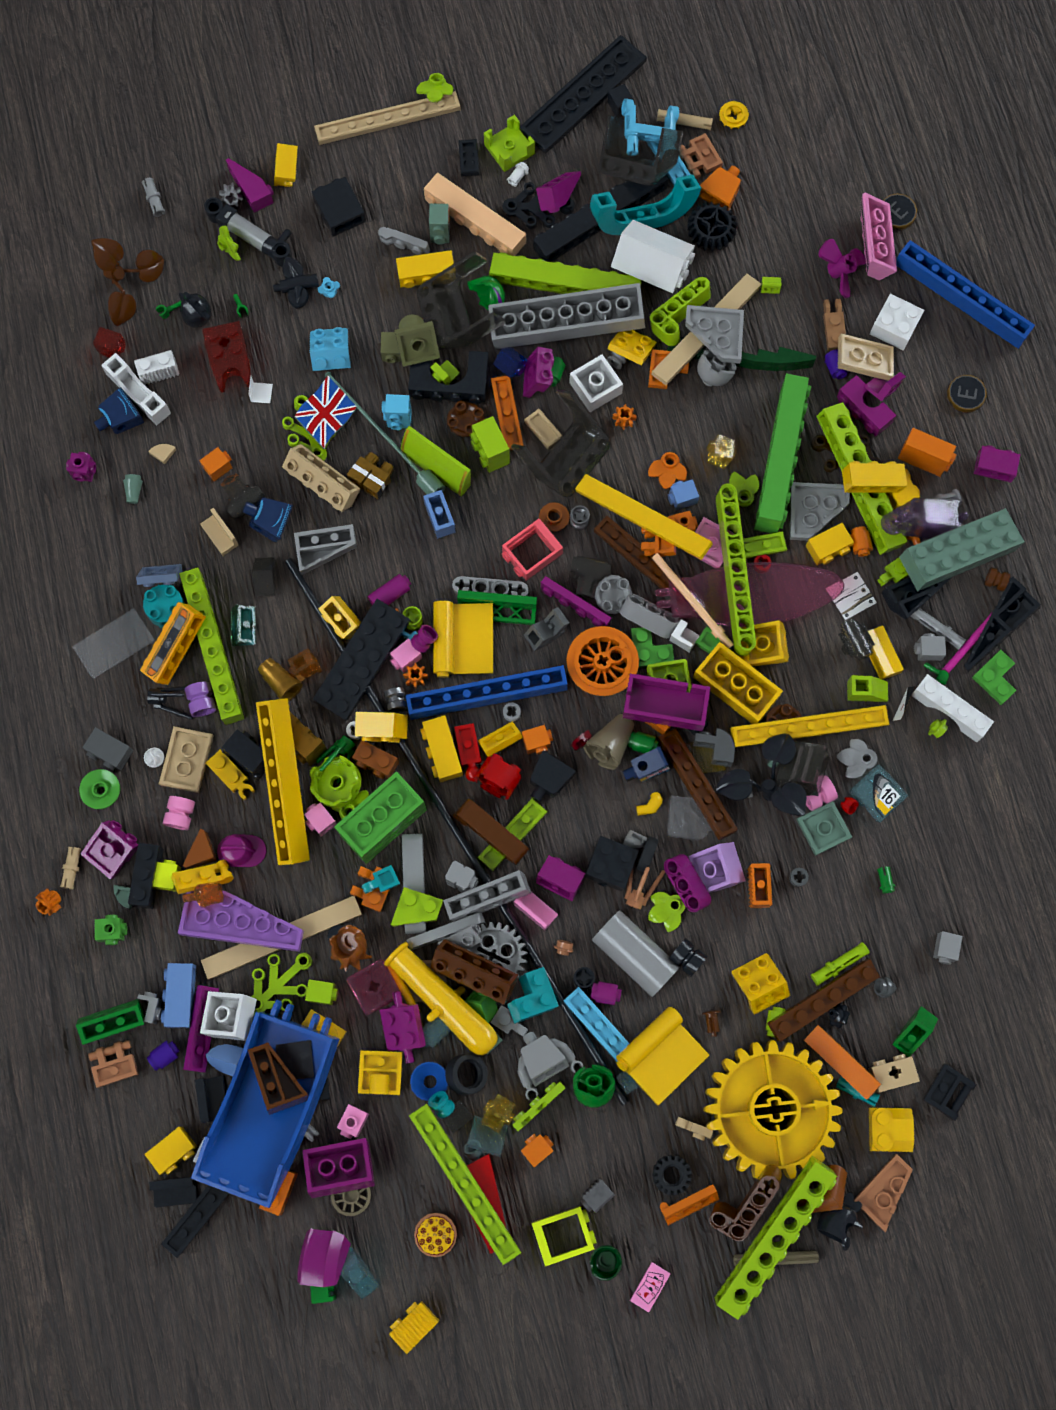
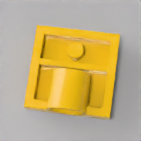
[608,330,657,366]
[358,1050,403,1095]

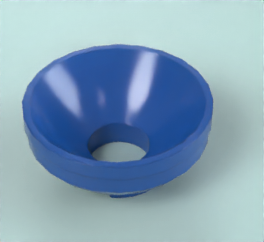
[410,1062,448,1101]

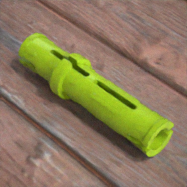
[811,942,870,986]

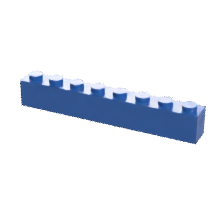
[896,240,1035,349]
[406,665,568,720]

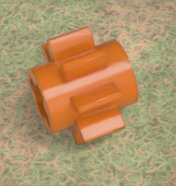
[612,404,637,430]
[403,663,428,689]
[35,889,61,916]

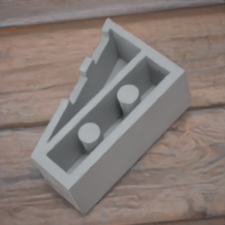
[294,524,357,575]

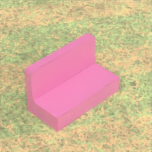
[514,892,558,931]

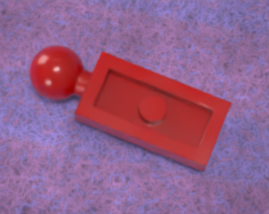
[454,723,481,782]

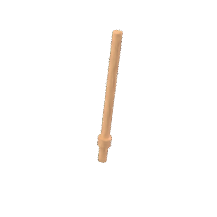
[652,553,734,648]

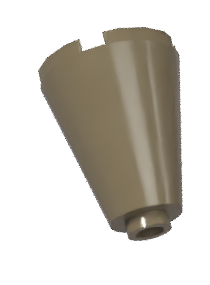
[584,714,635,770]

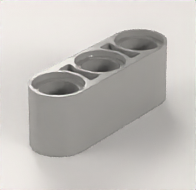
[620,594,679,639]

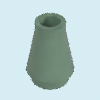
[123,474,143,504]

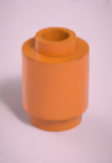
[850,526,873,557]

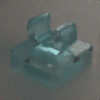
[615,1071,639,1095]

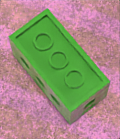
[334,771,427,864]

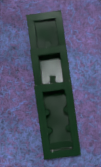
[735,347,816,371]

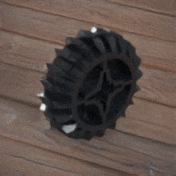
[687,201,738,252]

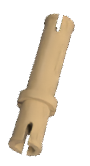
[657,109,713,130]

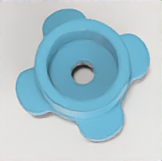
[318,277,340,298]

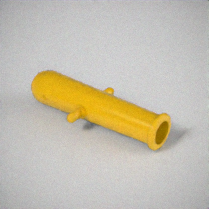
[384,942,498,1055]

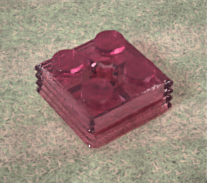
[346,959,402,1016]

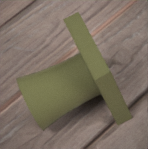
[395,315,440,367]

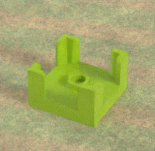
[484,114,535,172]

